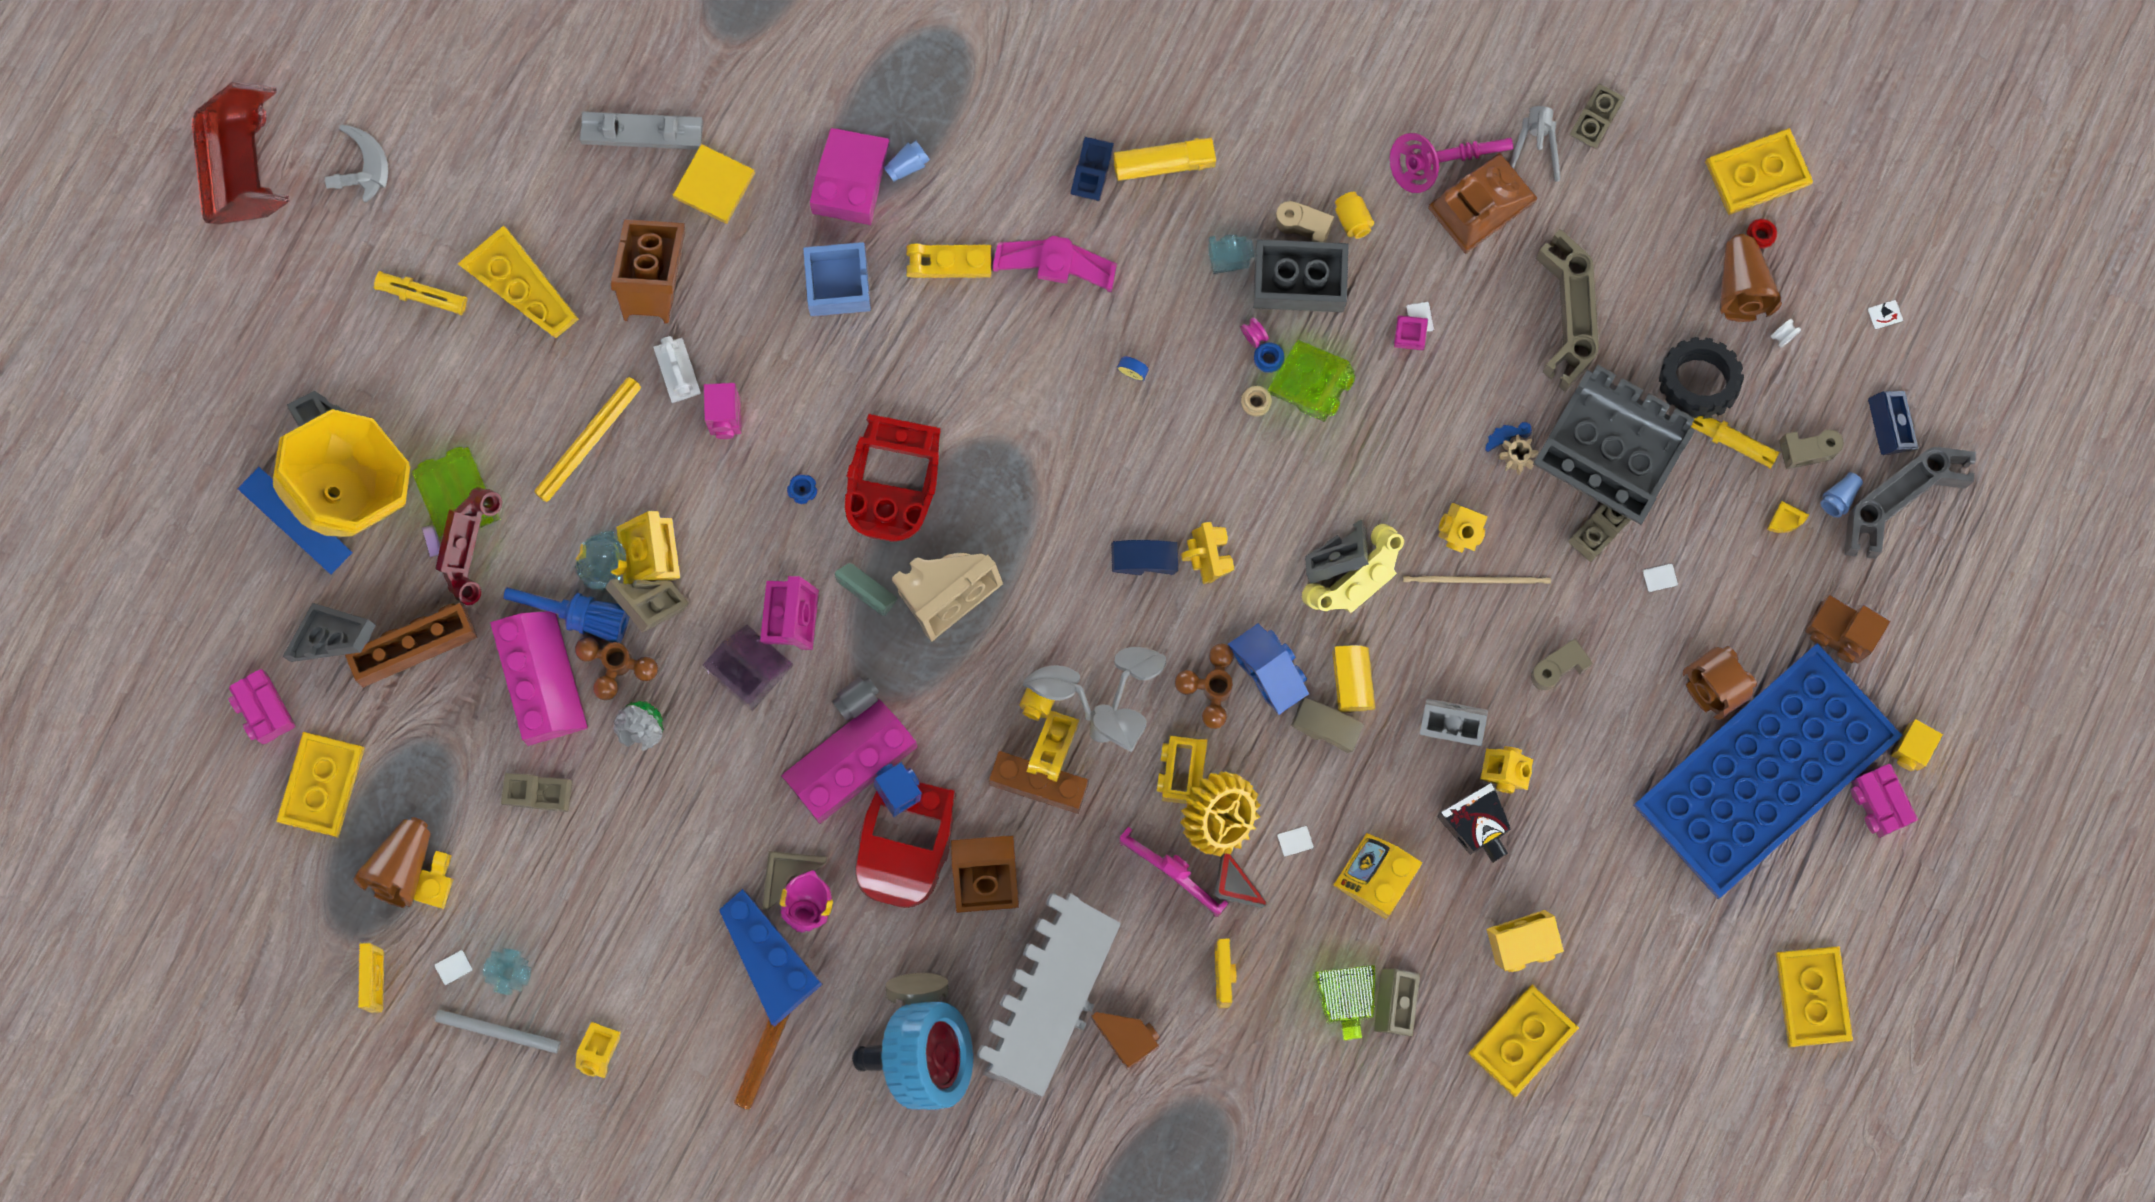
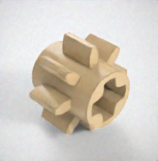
[1498,435,1538,475]

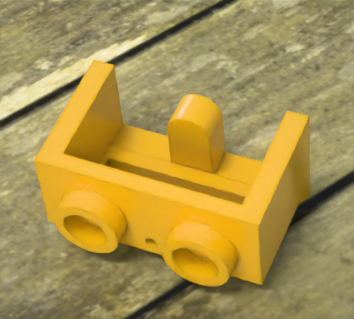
[1156,736,1208,804]

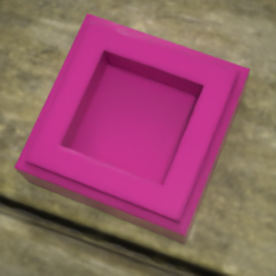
[1394,315,1428,351]

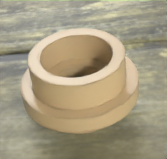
[1241,386,1272,417]

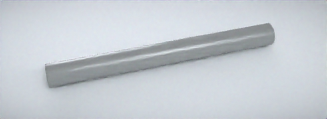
[435,1010,561,1054]

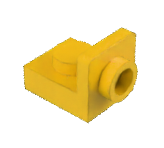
[575,1022,621,1078]

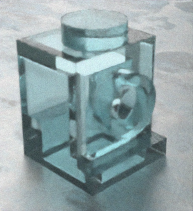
[1208,235,1254,274]

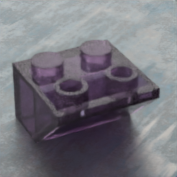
[703,625,793,711]

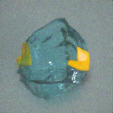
[575,530,627,590]

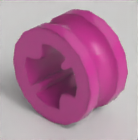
[1240,317,1269,348]

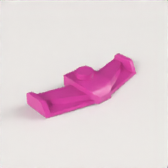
[993,236,1117,292]
[1119,827,1229,917]

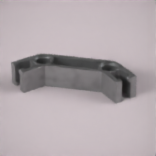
[1844,447,1976,559]

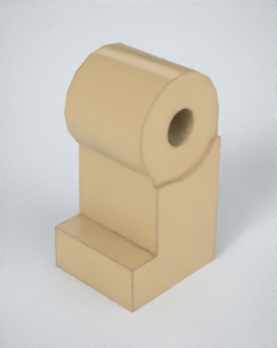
[1276,201,1334,242]

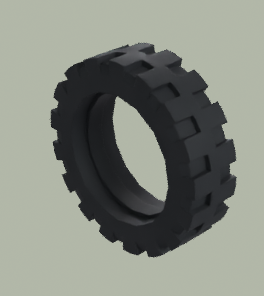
[1659,337,1744,419]

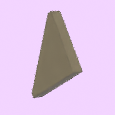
[762,851,827,910]

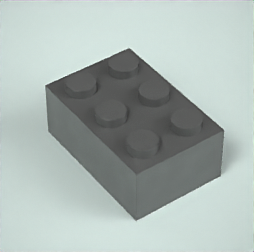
[1253,239,1349,312]

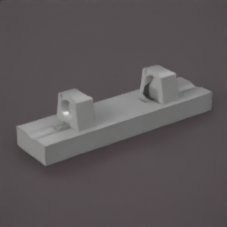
[580,112,703,150]

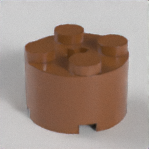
[1683,646,1757,719]

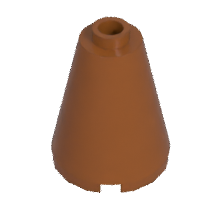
[1720,234,1782,322]
[353,817,431,908]

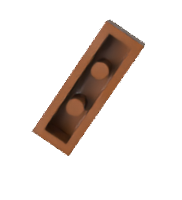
[989,751,1088,814]

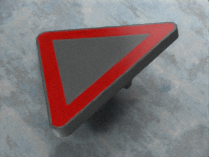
[1215,853,1267,908]

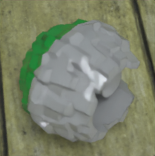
[613,701,664,751]

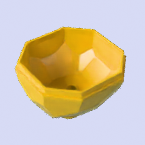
[273,409,411,537]

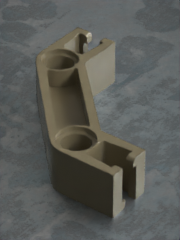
[1536,229,1599,392]

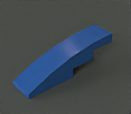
[237,467,353,574]

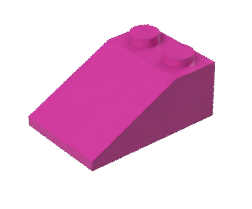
[810,128,890,225]

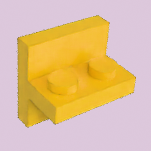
[616,511,680,584]

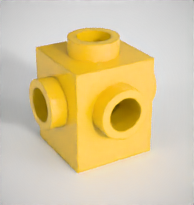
[1438,503,1488,553]
[1480,746,1533,794]

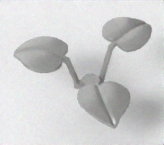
[1023,647,1166,752]

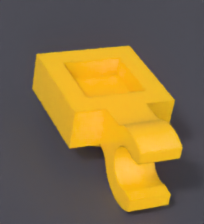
[414,850,454,909]

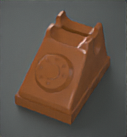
[1428,153,1537,254]
[611,219,685,324]

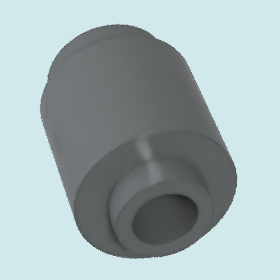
[832,676,879,721]

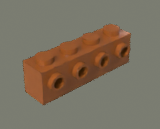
[345,603,478,688]

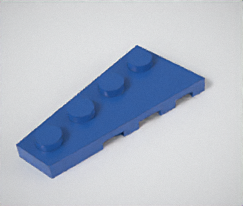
[719,889,823,1026]

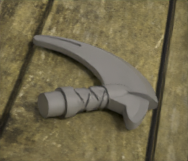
[325,125,388,203]

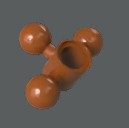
[575,637,658,701]
[1175,643,1234,729]

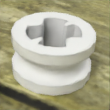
[1770,319,1801,348]

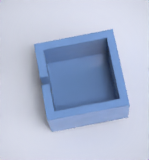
[803,242,871,316]

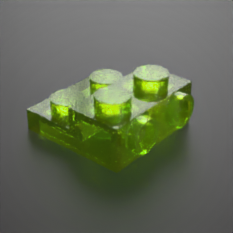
[1268,339,1355,422]

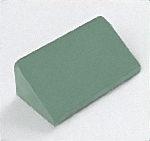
[834,563,897,616]

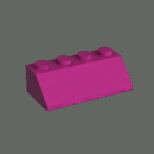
[490,611,588,746]
[781,699,918,824]

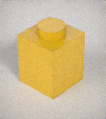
[1891,719,1943,771]

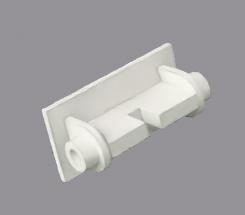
[653,336,701,403]

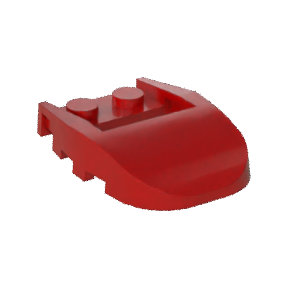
[845,414,941,542]
[855,782,956,908]

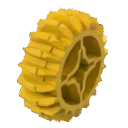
[1180,771,1261,857]

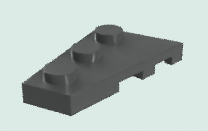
[282,603,376,662]

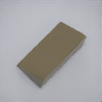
[1374,969,1420,1037]

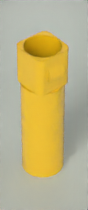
[1113,137,1216,181]

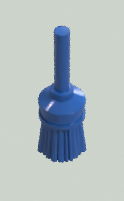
[503,587,630,643]

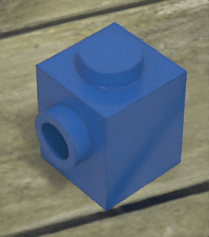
[874,762,922,817]

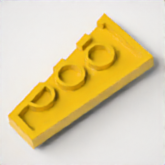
[458,225,579,338]

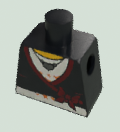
[1437,782,1511,863]

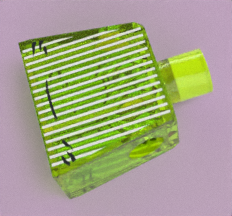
[1313,965,1375,1041]

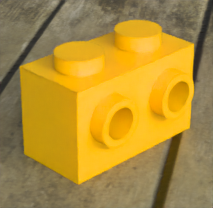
[1486,910,1564,972]

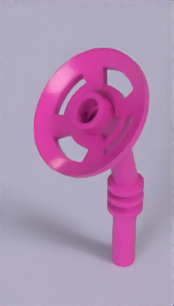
[1390,133,1513,193]

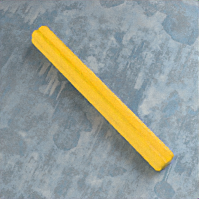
[534,377,641,502]

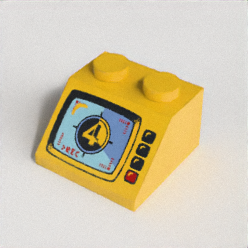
[1333,833,1423,919]

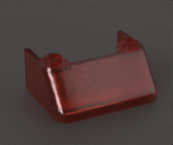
[192,82,290,225]

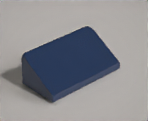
[1868,391,1919,455]

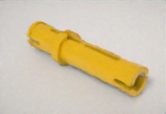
[374,271,467,315]
[1690,416,1780,469]

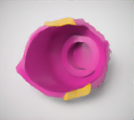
[779,870,833,933]

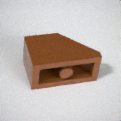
[1091,1012,1160,1070]

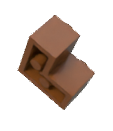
[1805,595,1891,664]

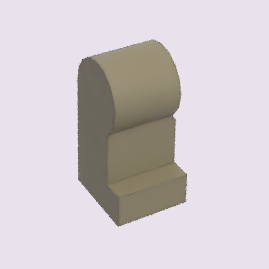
[1779,430,1844,470]
[1531,639,1593,691]

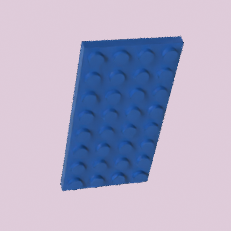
[1633,643,1903,899]

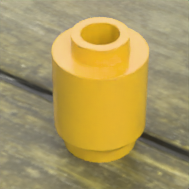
[1334,191,1374,239]
[1019,687,1055,721]

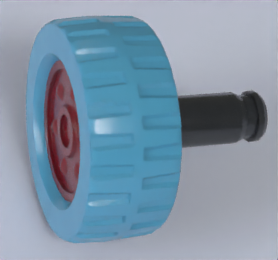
[852,1002,973,1110]

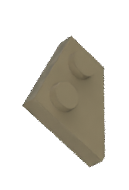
[605,579,689,633]

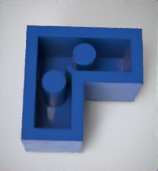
[1228,623,1309,715]

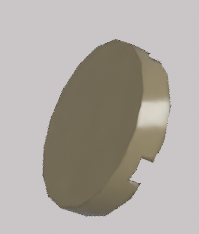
[886,973,949,1005]

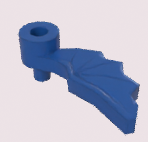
[1485,422,1532,452]

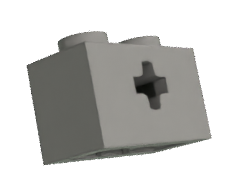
[1420,699,1488,746]

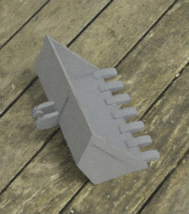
[977,893,1121,1097]

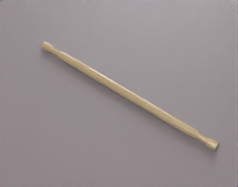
[1403,576,1551,584]

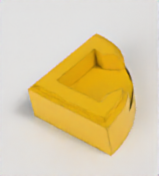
[1766,501,1809,533]

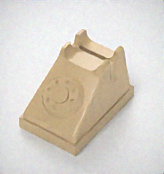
[892,553,1003,642]

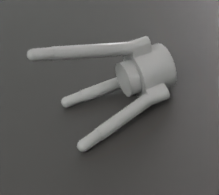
[1509,106,1560,182]

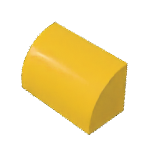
[1332,645,1375,713]

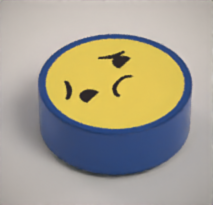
[1117,356,1149,381]

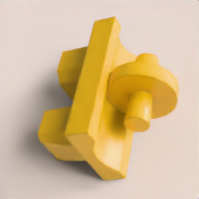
[1181,522,1234,584]

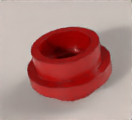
[1746,219,1777,249]

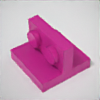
[760,576,819,650]

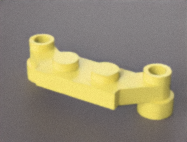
[1302,524,1404,613]

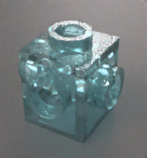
[483,948,531,996]

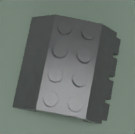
[1533,365,1695,525]

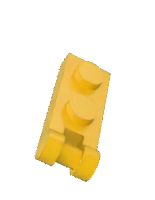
[906,244,991,278]
[1027,710,1079,782]

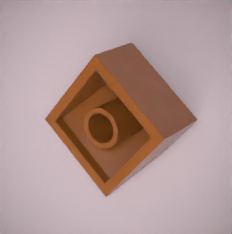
[951,835,1019,913]

